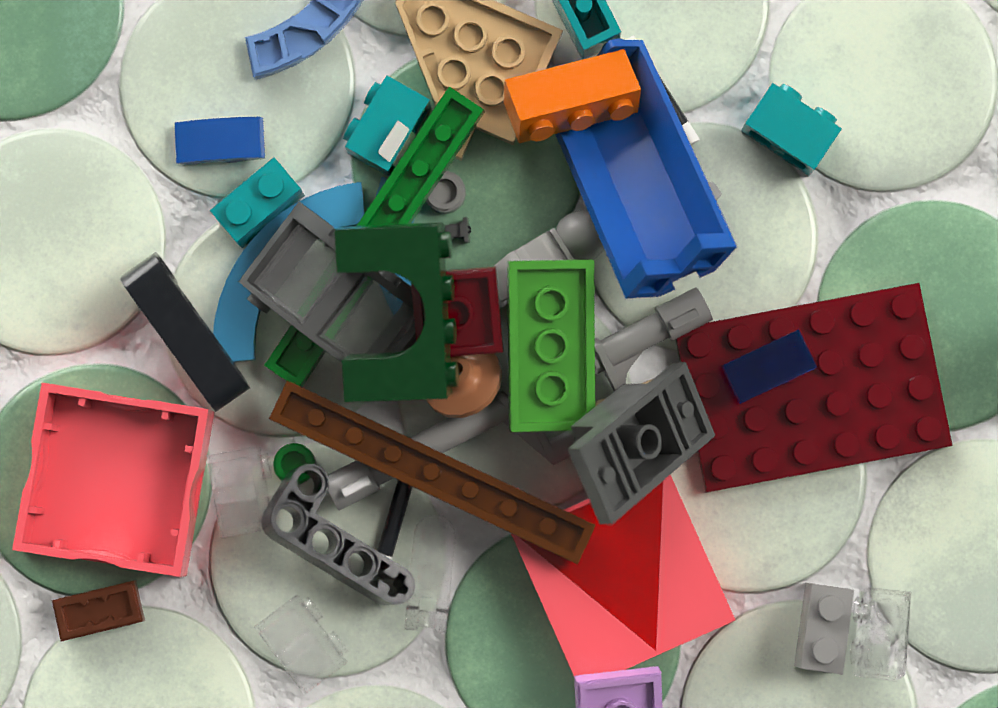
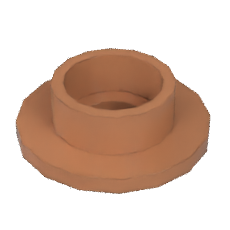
[426,353,503,418]

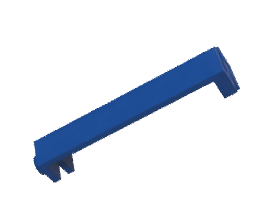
[555,38,737,299]

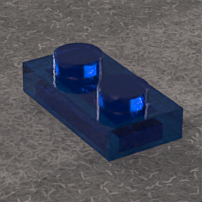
[721,329,817,404]

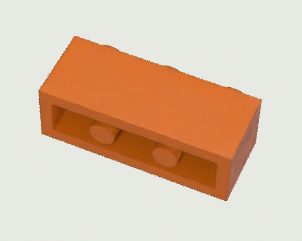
[503,49,641,143]

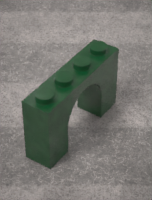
[334,222,459,402]

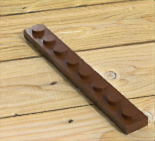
[269,381,596,565]

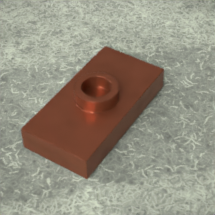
[52,580,145,641]

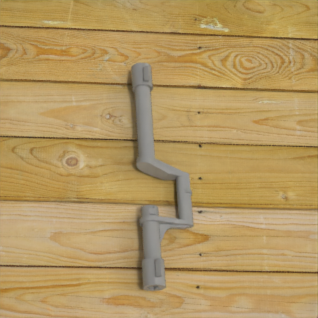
[328,287,713,511]

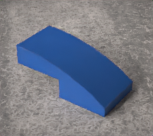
[174,117,265,165]

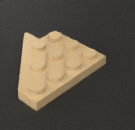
[395,0,563,161]

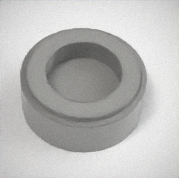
[426,171,466,214]

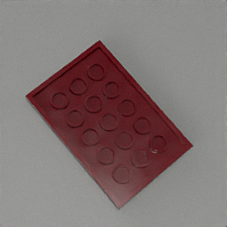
[675,283,953,493]

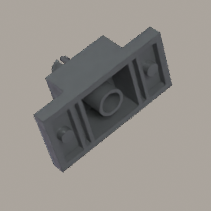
[568,362,716,525]

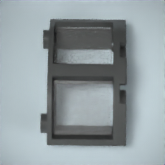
[238,201,416,362]

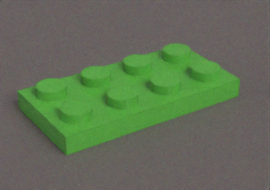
[507,259,595,432]

